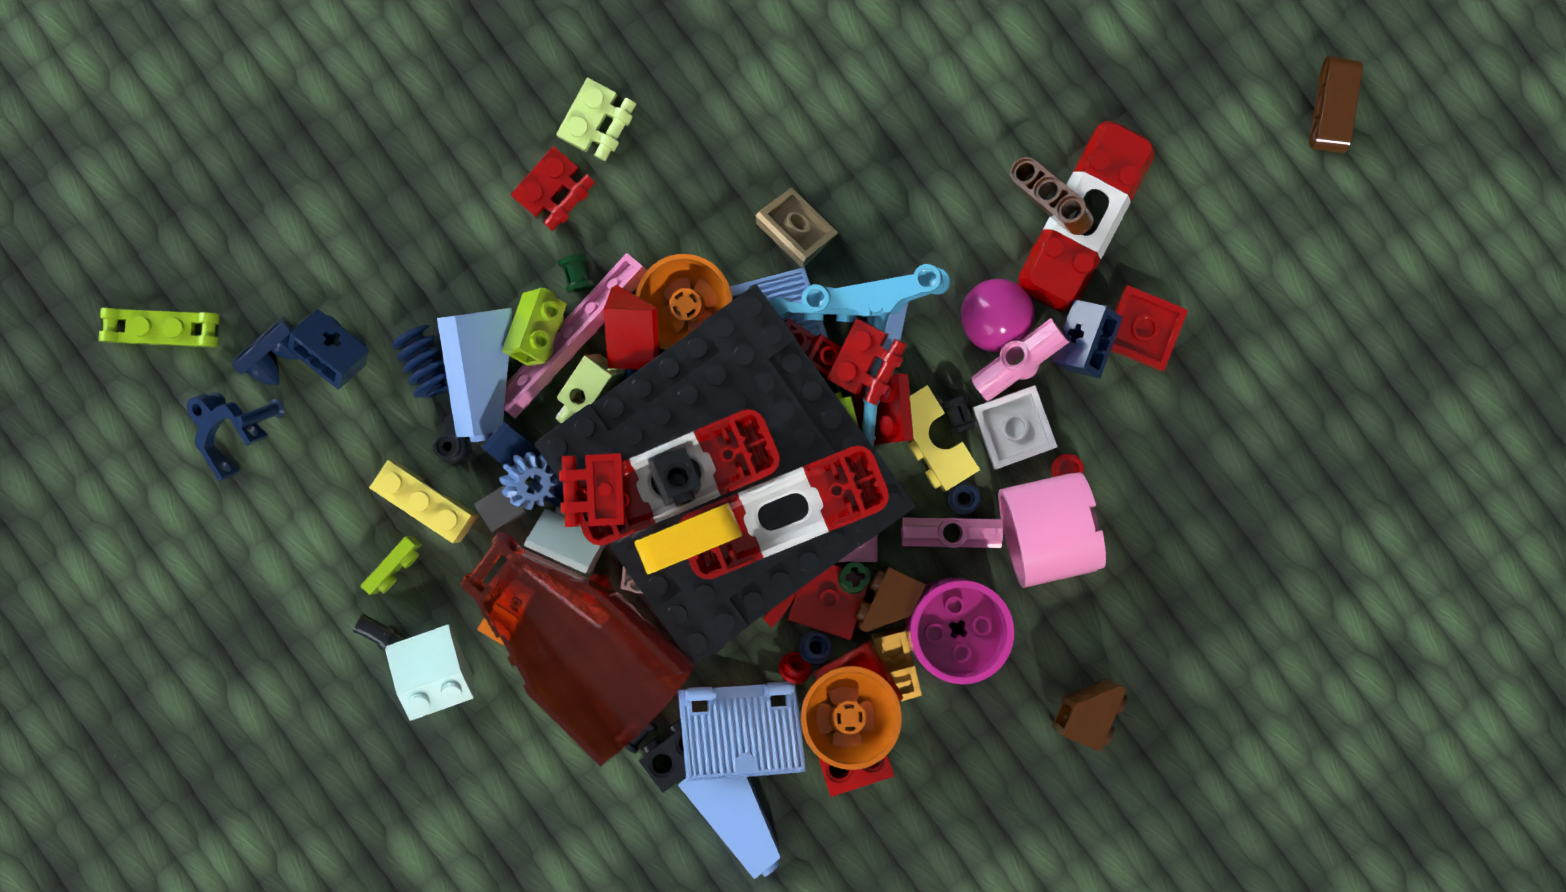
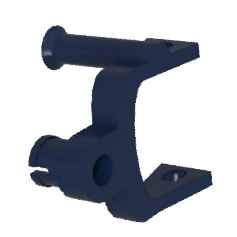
[187,392,284,481]

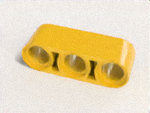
[634,503,743,575]

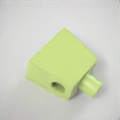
[556,354,625,423]

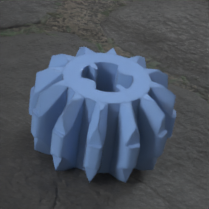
[499,452,559,510]

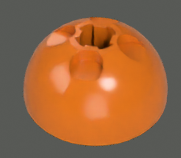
[635,254,733,350]
[801,666,902,770]

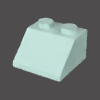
[524,506,605,574]
[385,624,474,721]

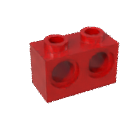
[818,755,894,797]

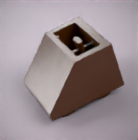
[854,565,926,632]
[1052,679,1127,752]

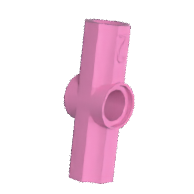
[971,318,1069,402]
[901,517,1003,548]

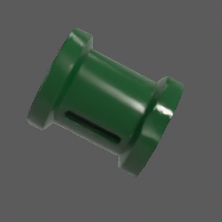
[557,253,595,294]
[838,562,870,595]

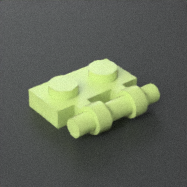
[556,77,636,161]

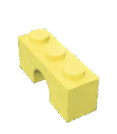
[908,385,980,491]
[369,460,478,543]

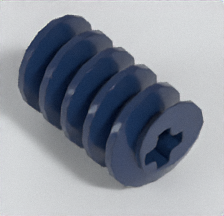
[392,325,449,399]

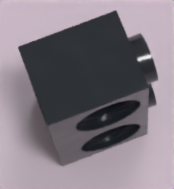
[639,718,686,793]

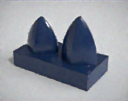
[232,316,299,386]

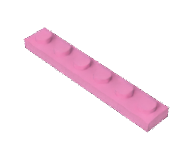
[504,253,647,418]

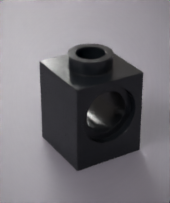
[649,447,702,507]

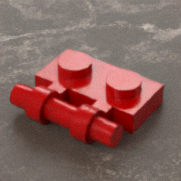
[510,146,595,232]
[827,318,907,405]
[559,453,626,527]

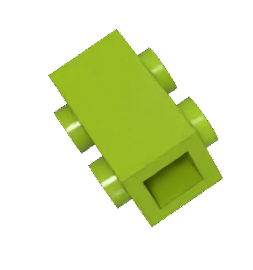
[501,288,567,366]

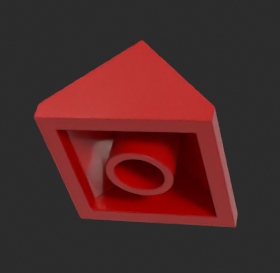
[604,285,659,369]

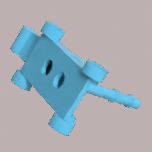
[769,264,951,446]

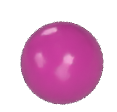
[961,279,1035,352]

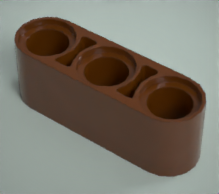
[1309,56,1363,154]
[1010,157,1094,235]

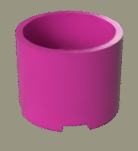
[905,577,1014,684]

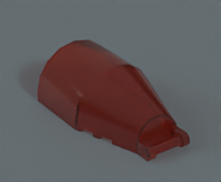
[460,532,694,767]

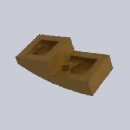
[872,626,922,701]

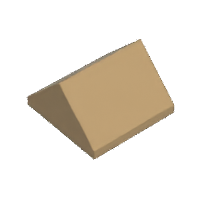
[756,187,838,268]

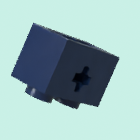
[1052,300,1123,379]
[287,309,369,390]

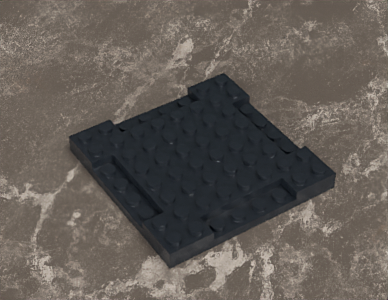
[534,284,916,666]

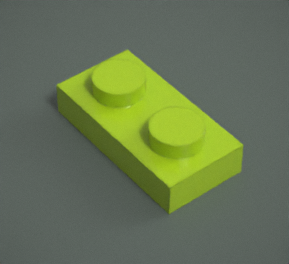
[360,536,422,595]

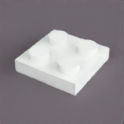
[972,385,1057,470]

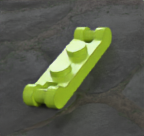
[98,308,220,347]

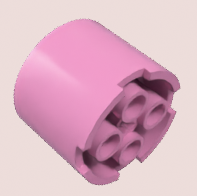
[998,472,1106,588]

